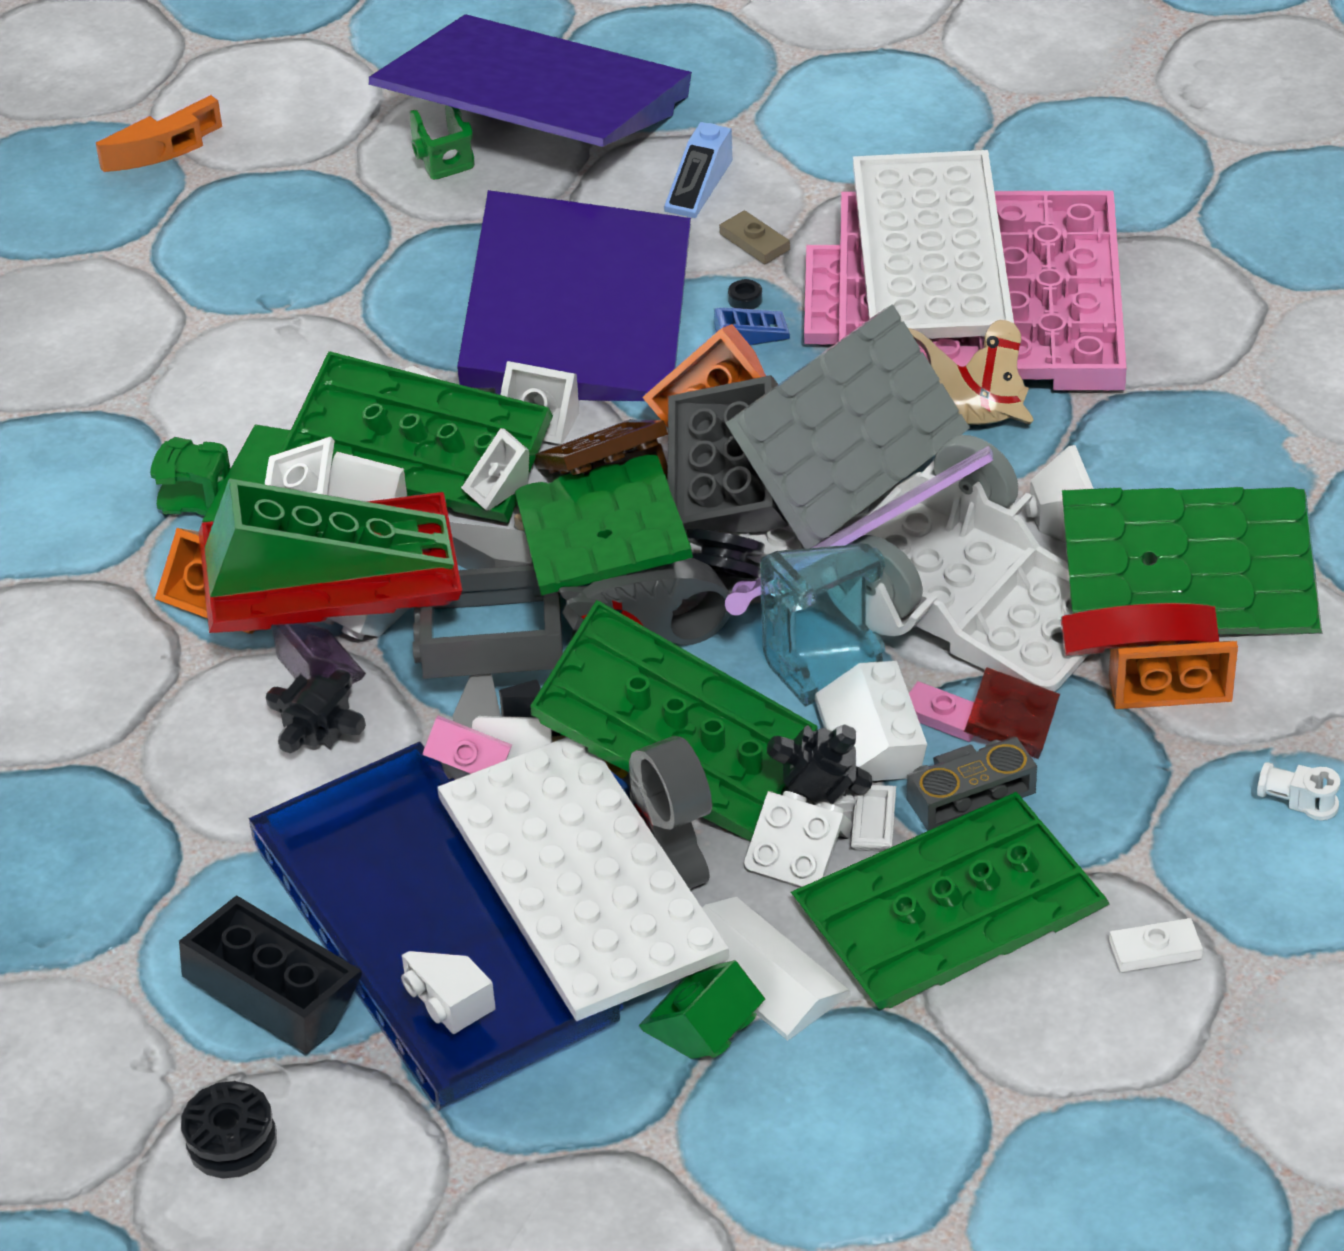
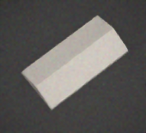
[702,896,850,1041]

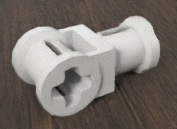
[1257,762,1340,821]

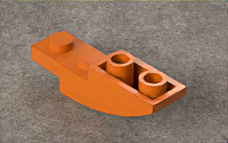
[96,95,222,172]

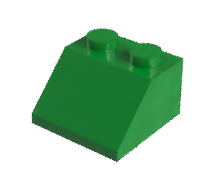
[639,960,765,1059]

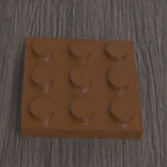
[534,419,668,475]

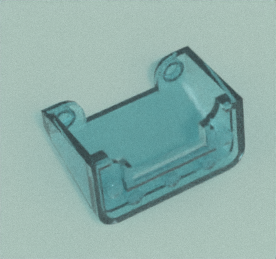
[760,543,885,707]

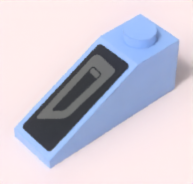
[664,122,733,218]

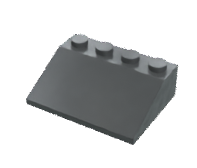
[668,375,789,533]

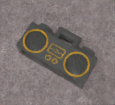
[907,737,1037,831]

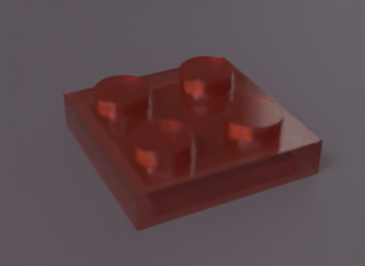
[964,667,1060,759]

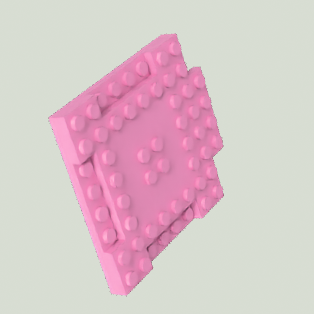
[804,191,1127,391]

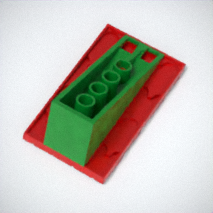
[198,478,462,633]

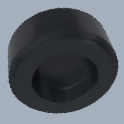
[728,279,763,309]

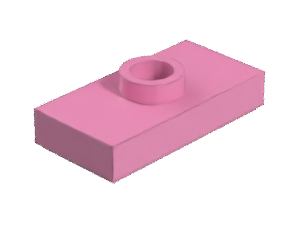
[909,681,988,742]
[423,715,512,774]

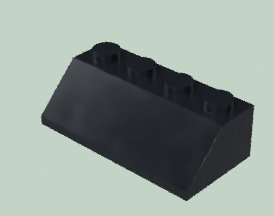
[179,895,362,1054]

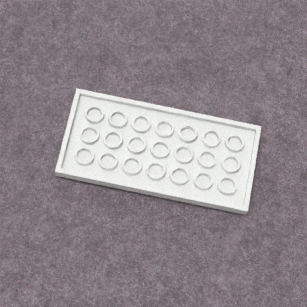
[853,150,1014,339]
[437,737,729,1022]

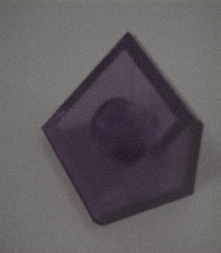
[272,623,366,684]

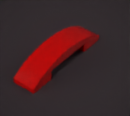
[1060,603,1219,656]

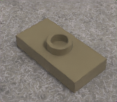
[719,210,790,264]

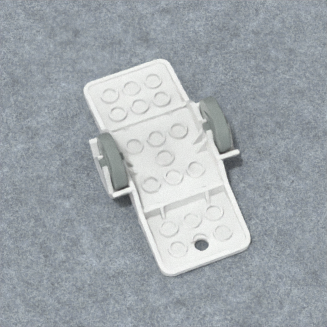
[738,435,1089,694]

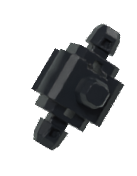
[265,669,366,754]
[767,724,872,804]

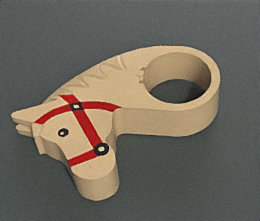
[908,320,1034,425]

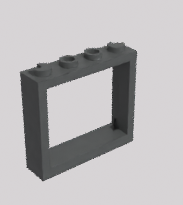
[413,565,563,679]

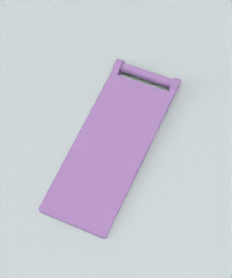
[725,446,993,615]

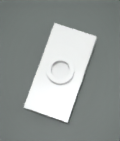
[1109,918,1203,973]

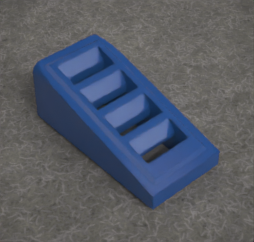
[714,308,790,345]

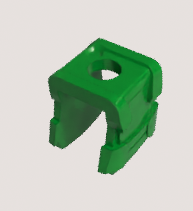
[410,105,475,180]
[150,437,231,516]

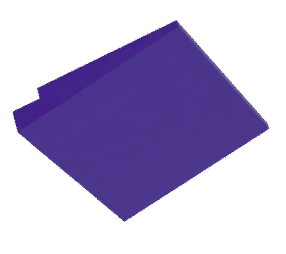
[368,14,692,147]
[457,190,691,401]

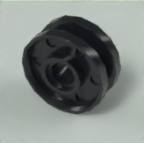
[686,529,765,579]
[181,1081,277,1179]

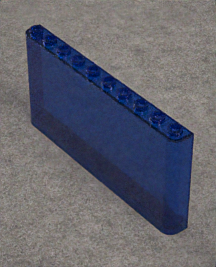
[249,741,623,1110]

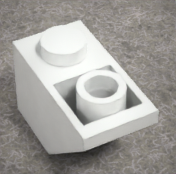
[401,951,496,1034]

